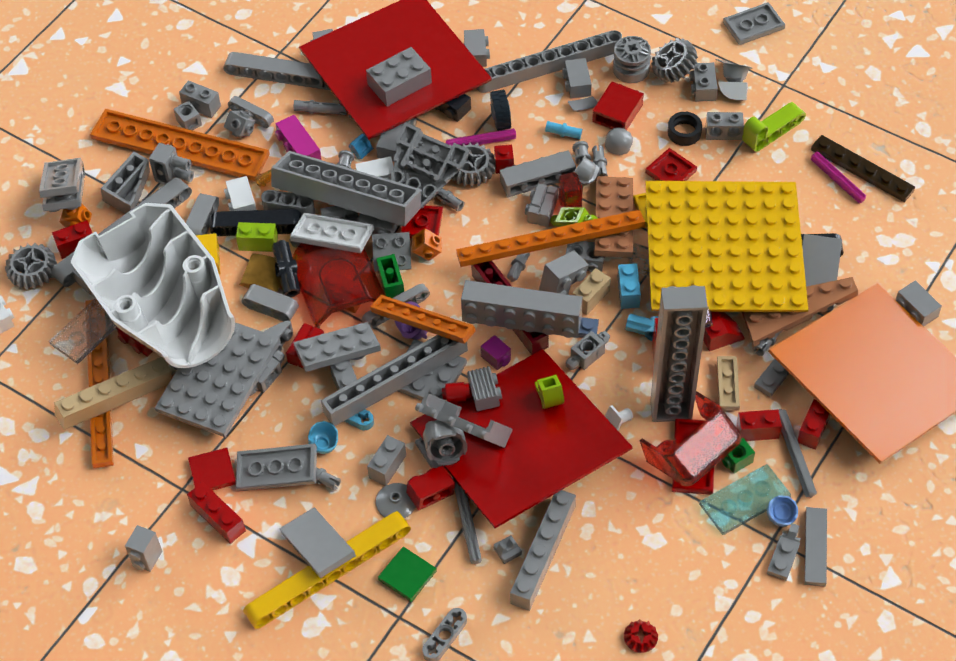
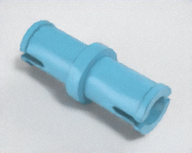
[545,121,583,140]

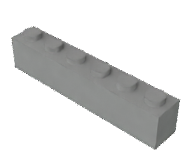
[510,490,576,611]

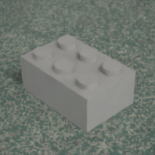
[366,47,432,106]

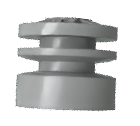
[613,36,651,83]

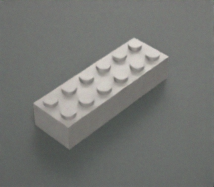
[461,280,583,338]

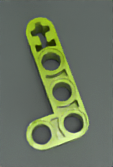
[742,102,806,152]

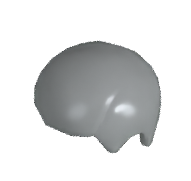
[605,128,633,155]

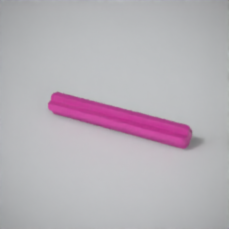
[446,128,516,146]
[811,152,866,203]

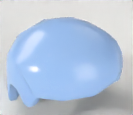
[766,495,798,527]

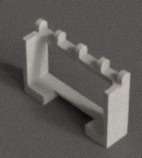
[415,393,513,448]

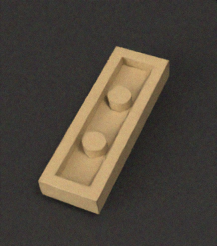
[717,356,740,411]

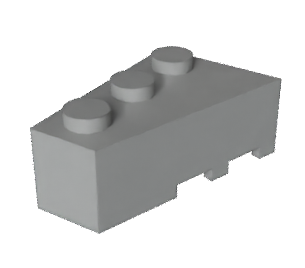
[101,151,150,214]

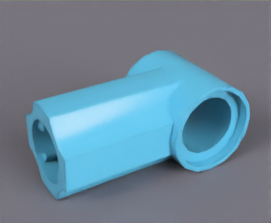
[625,314,659,341]

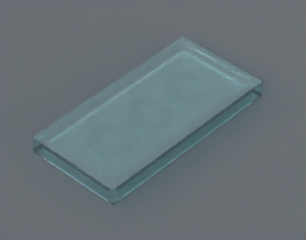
[699,464,791,535]

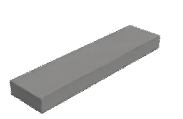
[804,507,827,587]

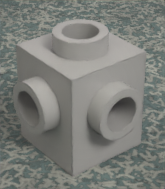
[224,111,256,138]

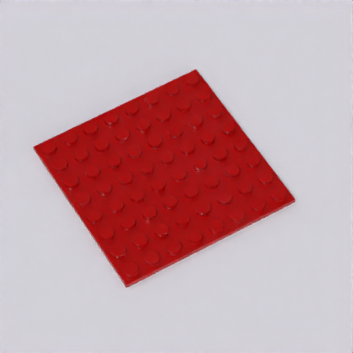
[299,0,492,140]
[410,349,633,529]

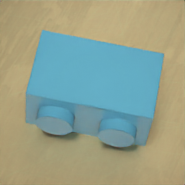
[617,264,641,309]

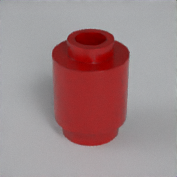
[442,382,471,403]

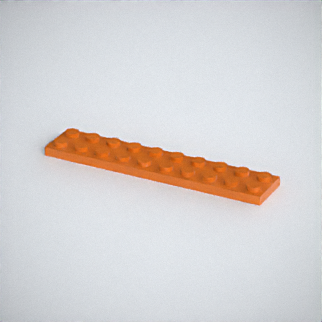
[90,108,270,181]

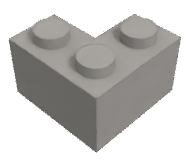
[539,250,589,295]

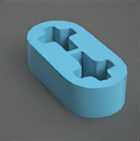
[344,409,374,431]

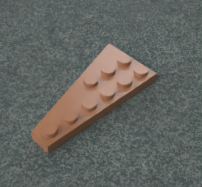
[742,277,858,347]

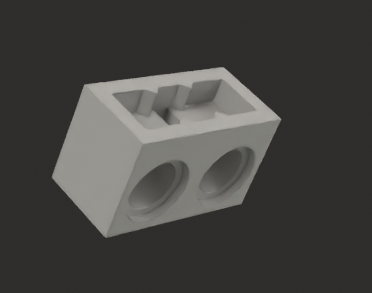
[705,112,744,140]
[566,241,605,272]

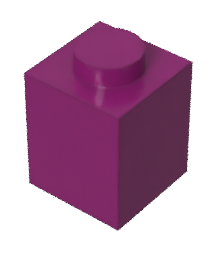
[481,335,511,370]

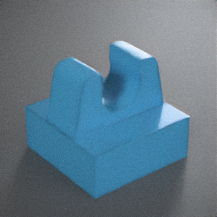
[348,133,374,159]

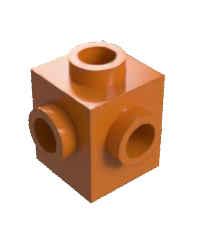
[59,204,92,228]
[412,229,442,261]

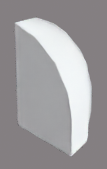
[719,82,748,100]

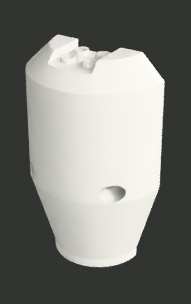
[71,203,235,368]

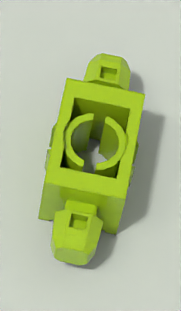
[550,207,598,227]

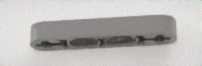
[362,284,430,329]

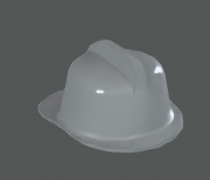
[715,59,753,82]
[566,154,600,191]

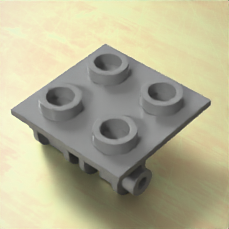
[372,232,412,272]

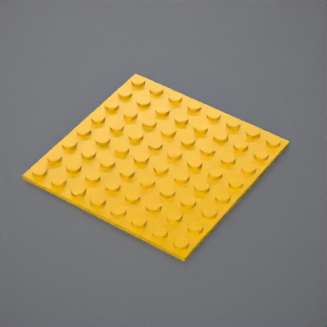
[645,181,808,312]

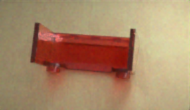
[639,391,741,486]

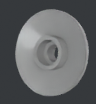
[376,483,416,518]

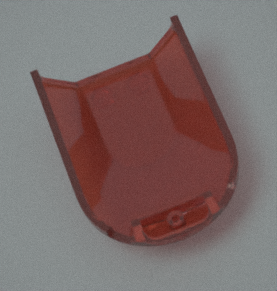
[292,243,385,328]

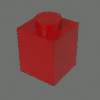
[494,144,514,174]

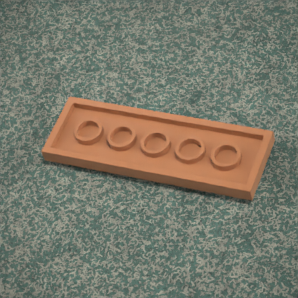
[594,176,633,258]

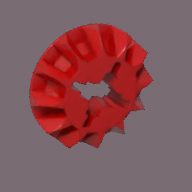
[624,619,658,653]

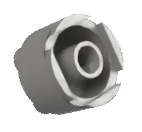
[423,420,467,465]

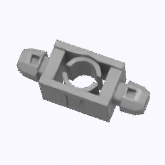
[566,331,610,370]
[250,350,285,396]

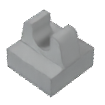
[493,535,522,564]

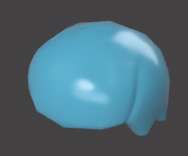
[308,421,338,454]

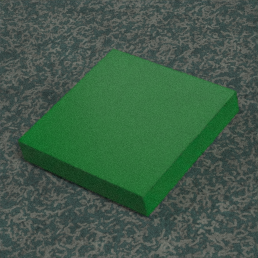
[378,546,437,602]

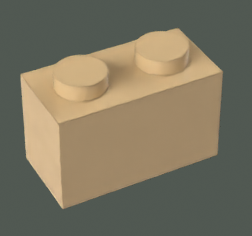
[572,268,611,315]

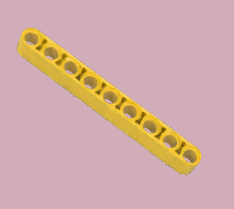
[243,511,411,629]

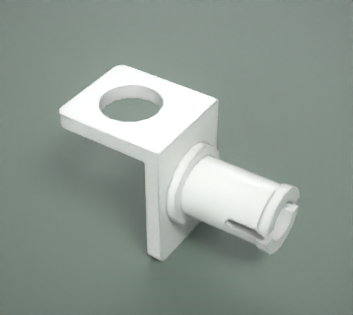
[605,405,633,431]

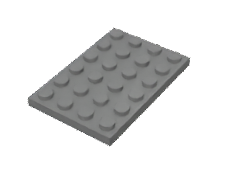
[155,322,281,438]

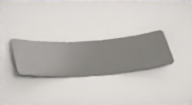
[568,96,598,111]

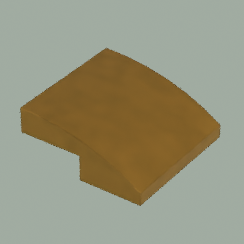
[239,253,281,293]

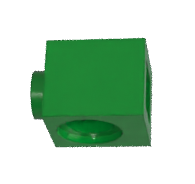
[722,438,755,474]

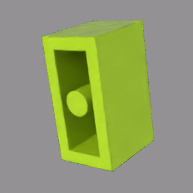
[236,222,278,252]

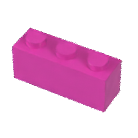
[275,115,322,160]

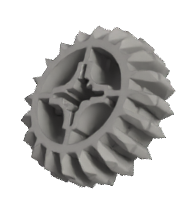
[651,38,698,83]
[452,142,495,187]
[5,243,57,290]

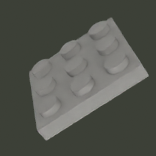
[398,339,467,401]

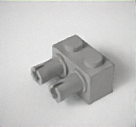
[149,143,194,184]

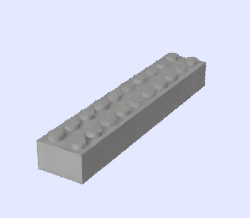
[650,285,708,422]

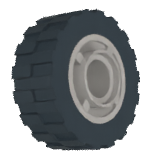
[490,89,512,131]

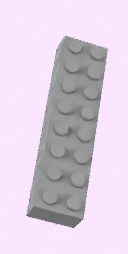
[271,151,422,226]

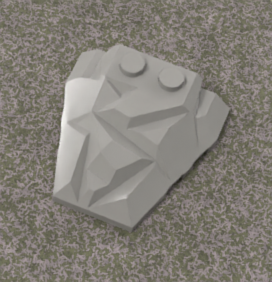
[391,122,471,208]

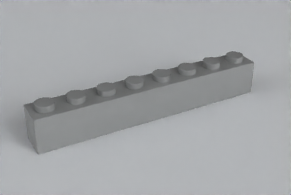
[321,335,468,426]

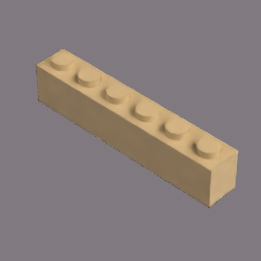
[54,357,172,430]

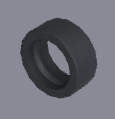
[668,111,702,146]

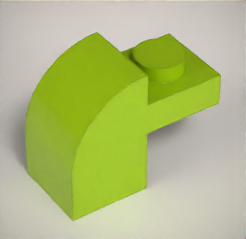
[535,375,564,409]

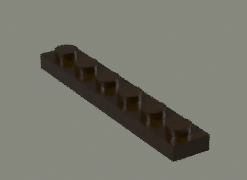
[811,135,915,203]

